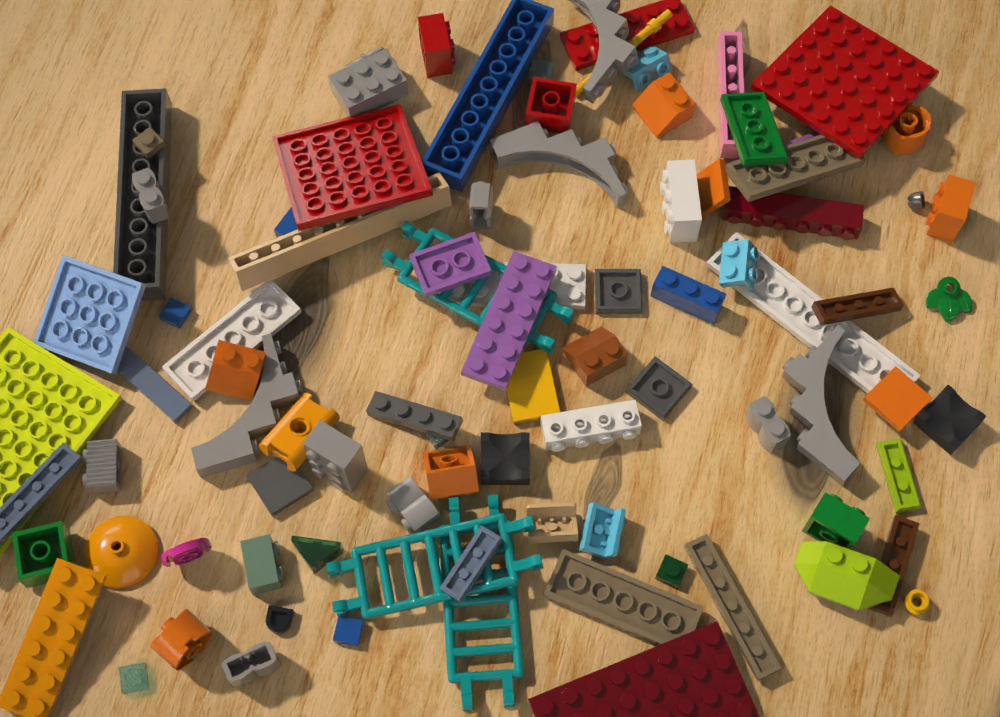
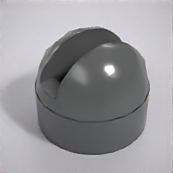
[907,191,925,210]

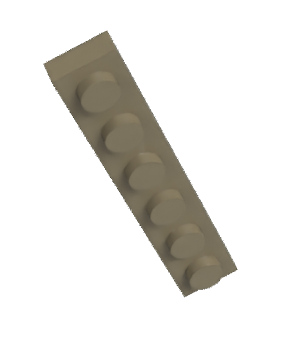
[684,534,782,681]

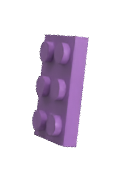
[409,232,491,298]

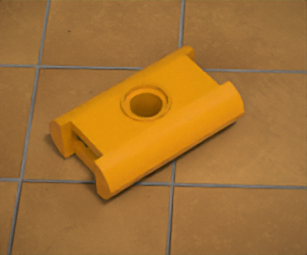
[259,393,340,472]

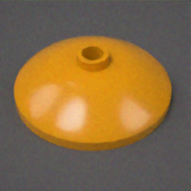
[84,516,159,589]

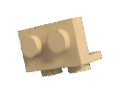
[526,502,578,544]

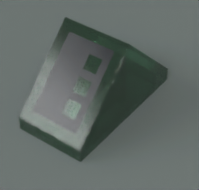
[291,536,344,574]

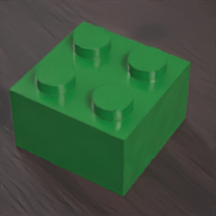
[802,492,870,550]
[12,521,75,588]

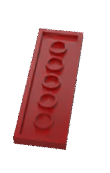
[560,0,695,71]

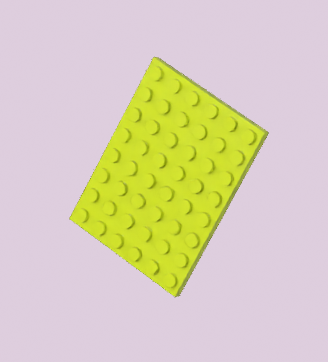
[0,327,122,555]

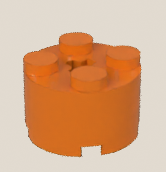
[881,105,932,156]
[150,609,213,671]

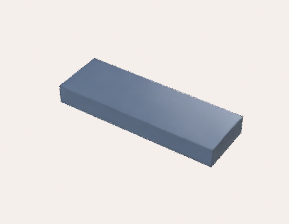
[439,525,503,604]

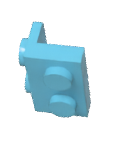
[620,46,672,91]
[719,239,759,290]
[579,502,626,560]

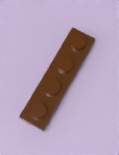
[811,287,904,325]
[868,515,920,617]

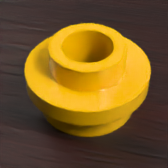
[904,589,930,615]

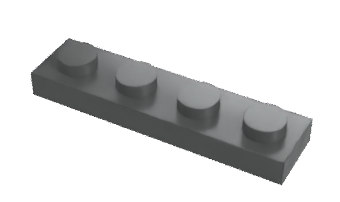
[366,391,463,442]

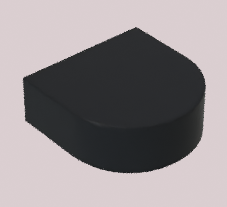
[265,605,295,634]

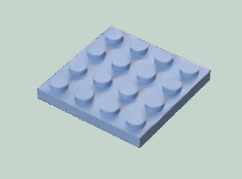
[33,255,146,374]

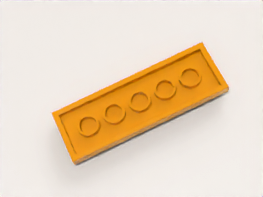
[0,558,107,717]

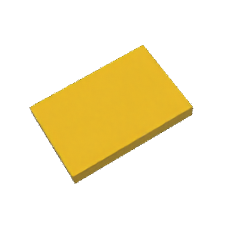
[506,349,560,424]

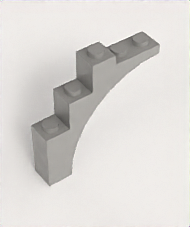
[568,0,638,103]
[489,121,628,208]
[782,325,860,486]
[191,333,303,478]

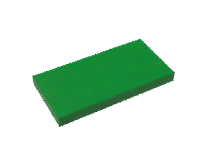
[720,92,788,167]

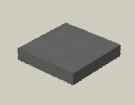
[594,269,642,314]
[625,356,693,421]
[246,457,314,517]

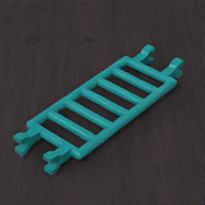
[381,221,574,355]
[439,494,525,711]
[326,513,544,619]

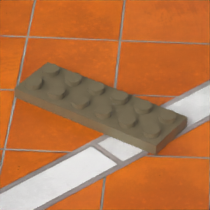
[725,135,865,202]
[543,549,704,645]

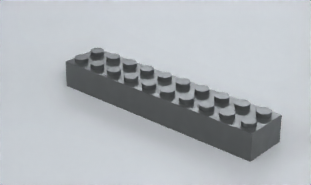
[113,88,172,300]

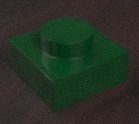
[655,554,689,589]

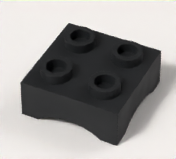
[913,385,986,455]
[481,432,530,485]

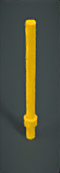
[576,9,673,97]

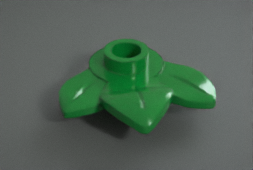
[926,277,972,323]

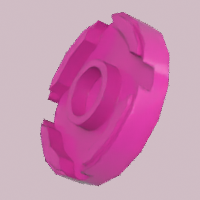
[161,538,212,567]

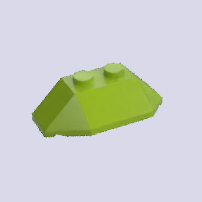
[794,541,900,611]

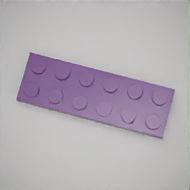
[461,251,557,391]

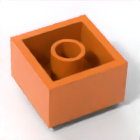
[925,174,976,242]

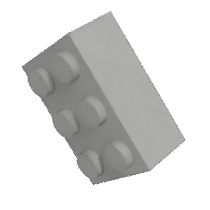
[328,49,409,117]
[303,420,368,493]

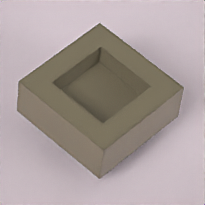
[132,127,166,159]

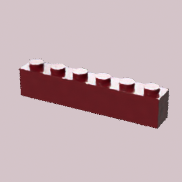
[722,186,864,240]

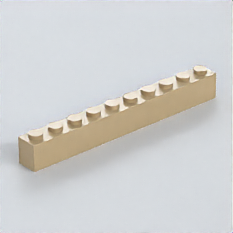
[228,173,452,291]

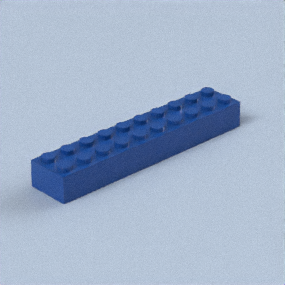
[422,0,554,193]

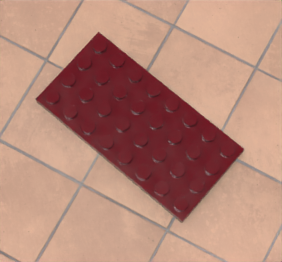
[528,621,760,717]

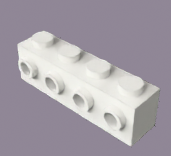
[540,400,642,452]

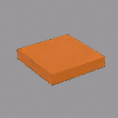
[696,159,731,219]
[863,366,932,432]

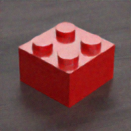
[417,13,456,78]
[525,77,577,134]

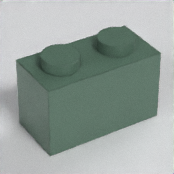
[240,534,285,595]

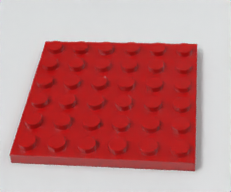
[751,5,939,159]
[272,104,433,231]

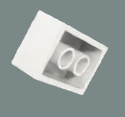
[660,159,702,243]

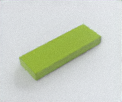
[876,439,921,513]

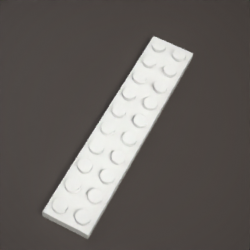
[706,232,921,394]

